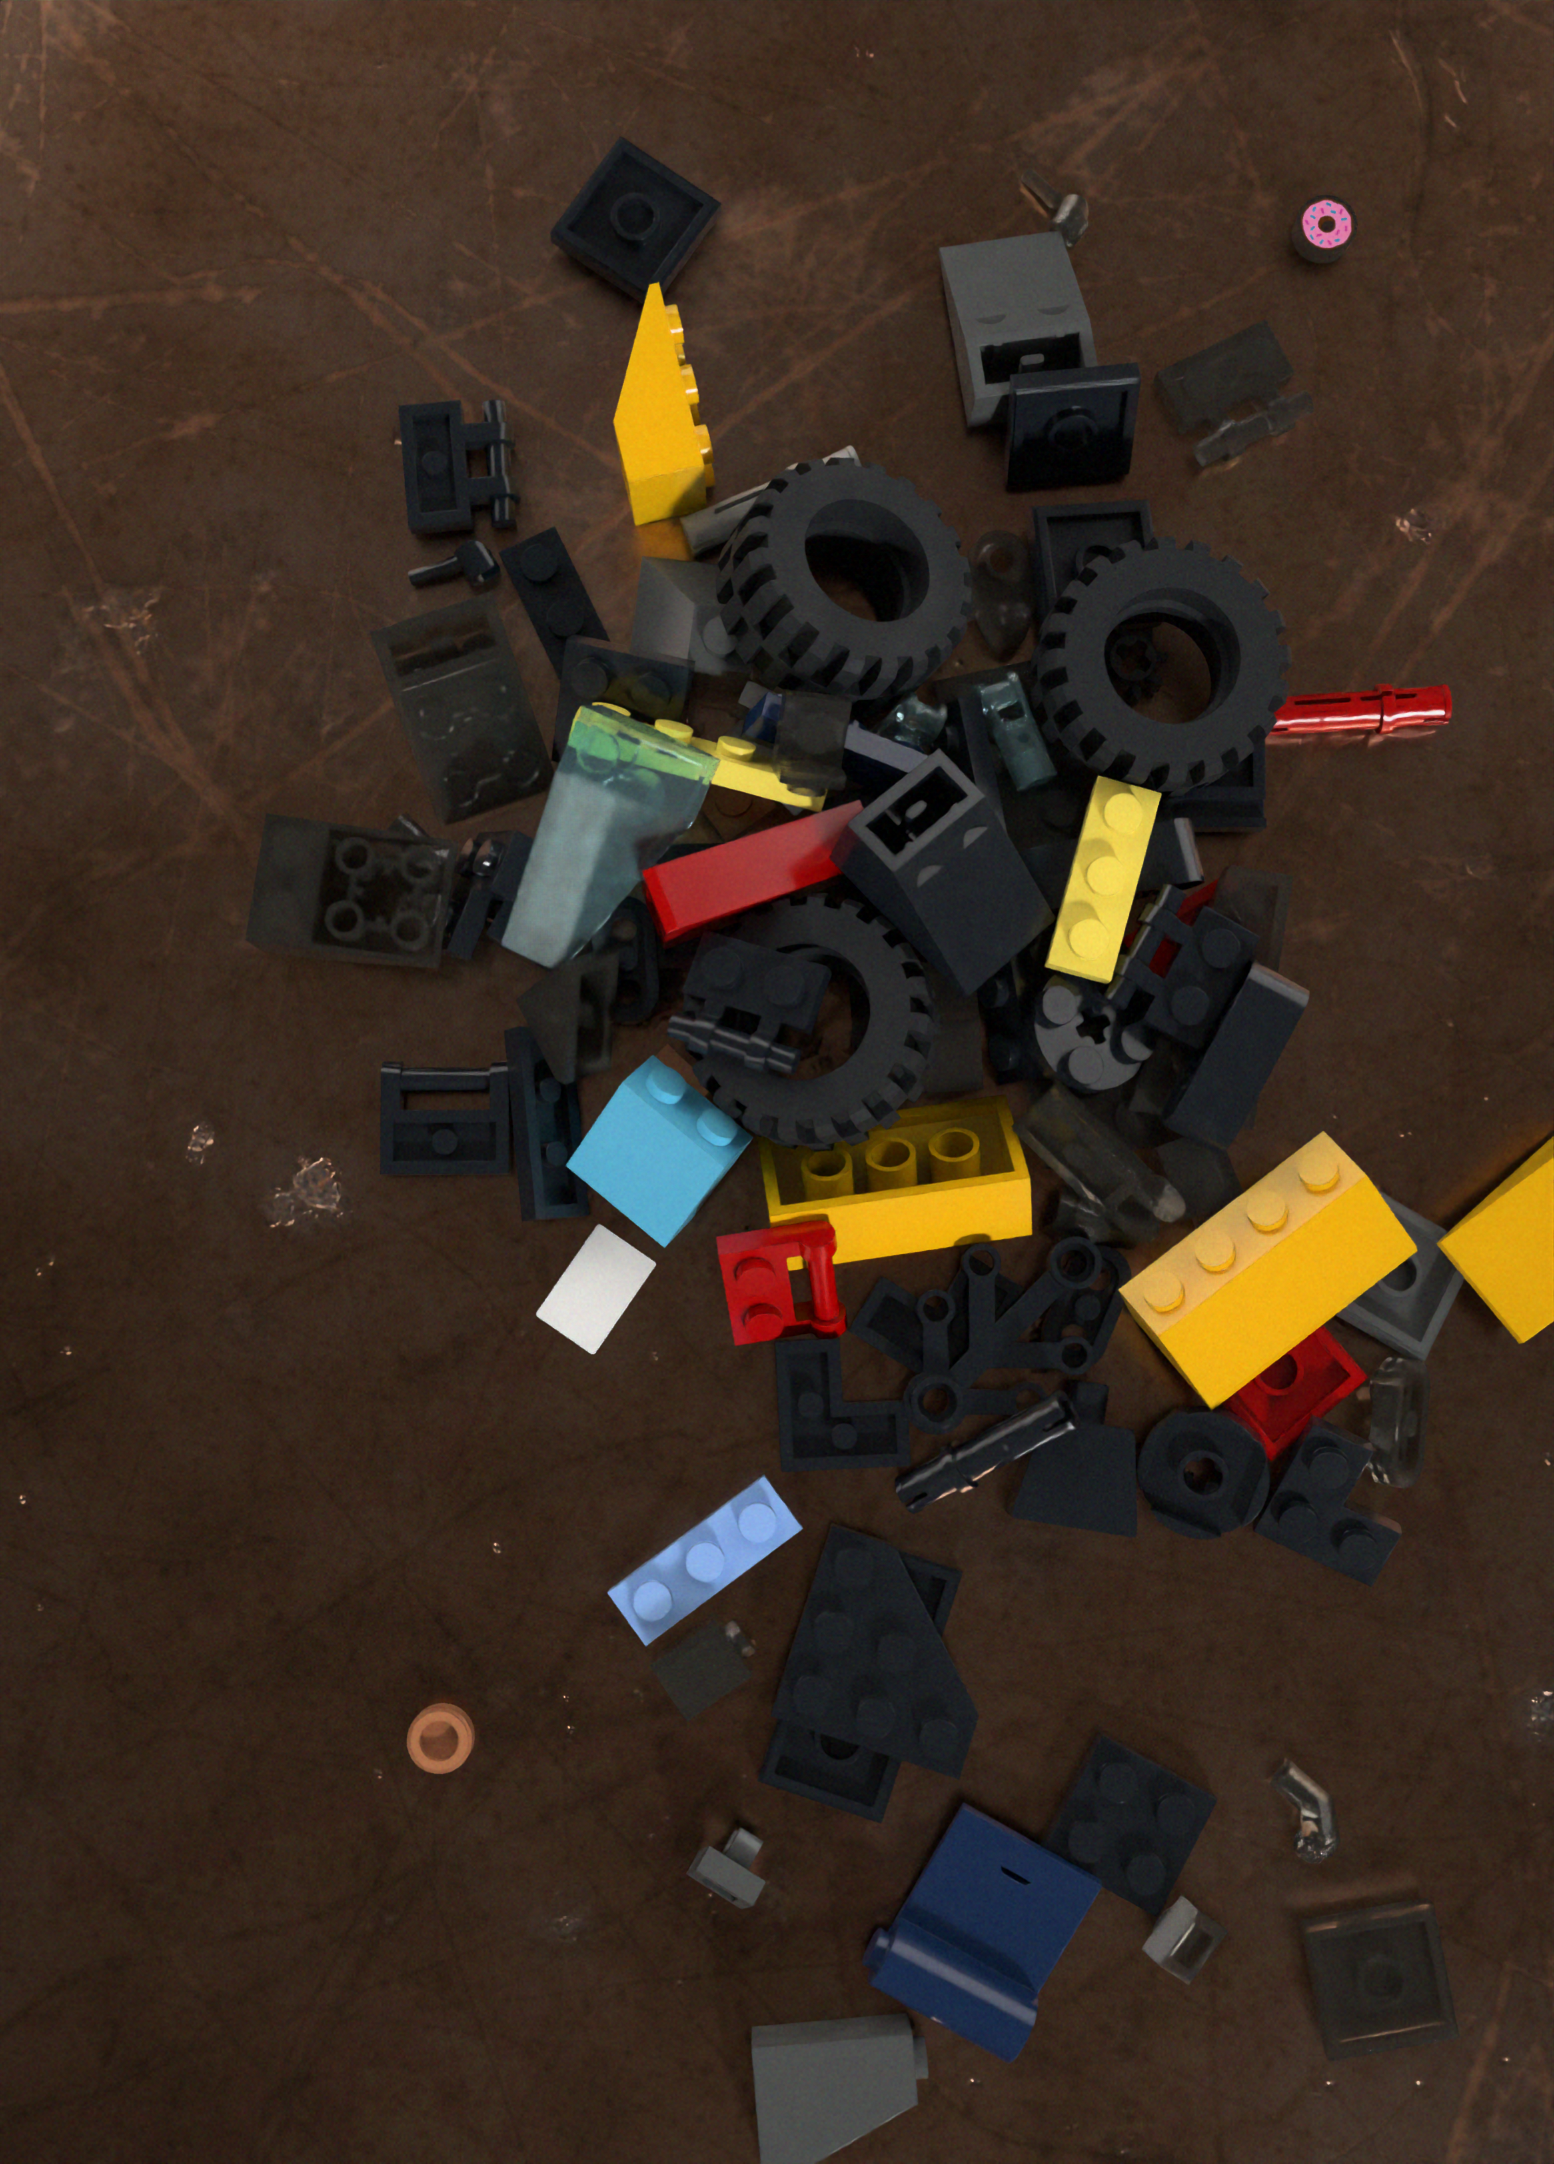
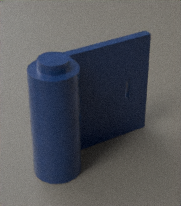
[862,1802,1103,2063]

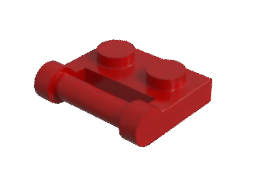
[716,1220,848,1346]

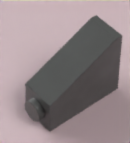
[752,2013,928,2164]

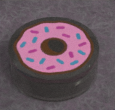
[1291,195,1358,263]

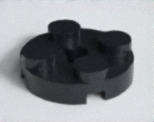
[1023,971,1156,1094]
[1137,1406,1271,1540]

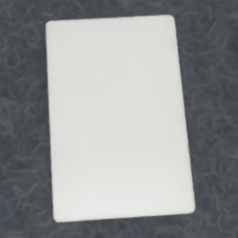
[536,1224,656,1354]

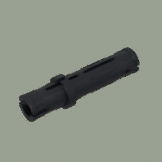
[895,1390,1080,1514]

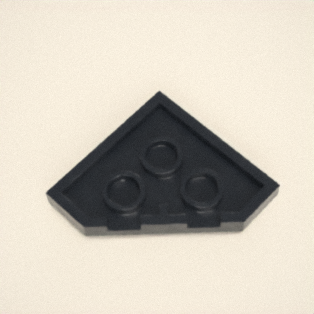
[771,1523,979,1779]

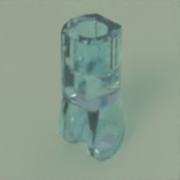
[974,671,1058,792]
[868,690,947,747]

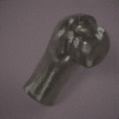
[1270,1760,1341,1864]

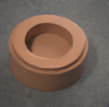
[407,1703,475,1774]

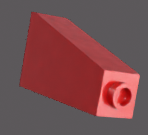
[641,800,864,950]

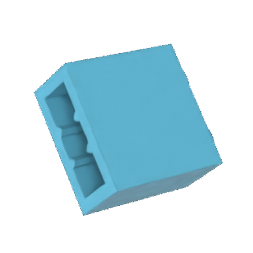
[566,1055,753,1248]

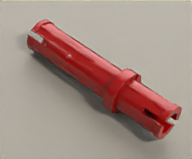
[1268,683,1452,736]

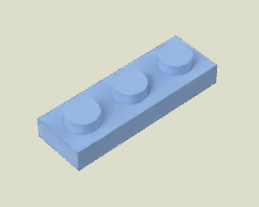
[608,1474,803,1646]

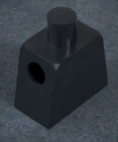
[1005,1379,1137,1538]

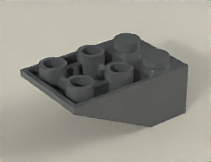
[939,230,1098,428]

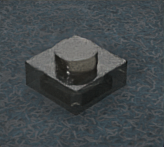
[1141,1895,1228,1984]

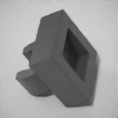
[686,1828,766,1909]

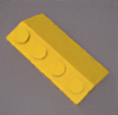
[757,1094,1032,1271]
[1118,1131,1417,1411]

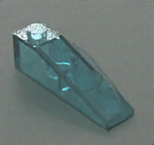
[501,705,721,972]

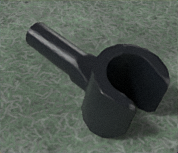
[408,540,500,586]

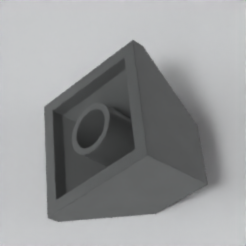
[630,556,754,693]

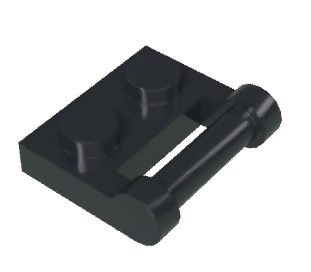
[380,1060,512,1176]

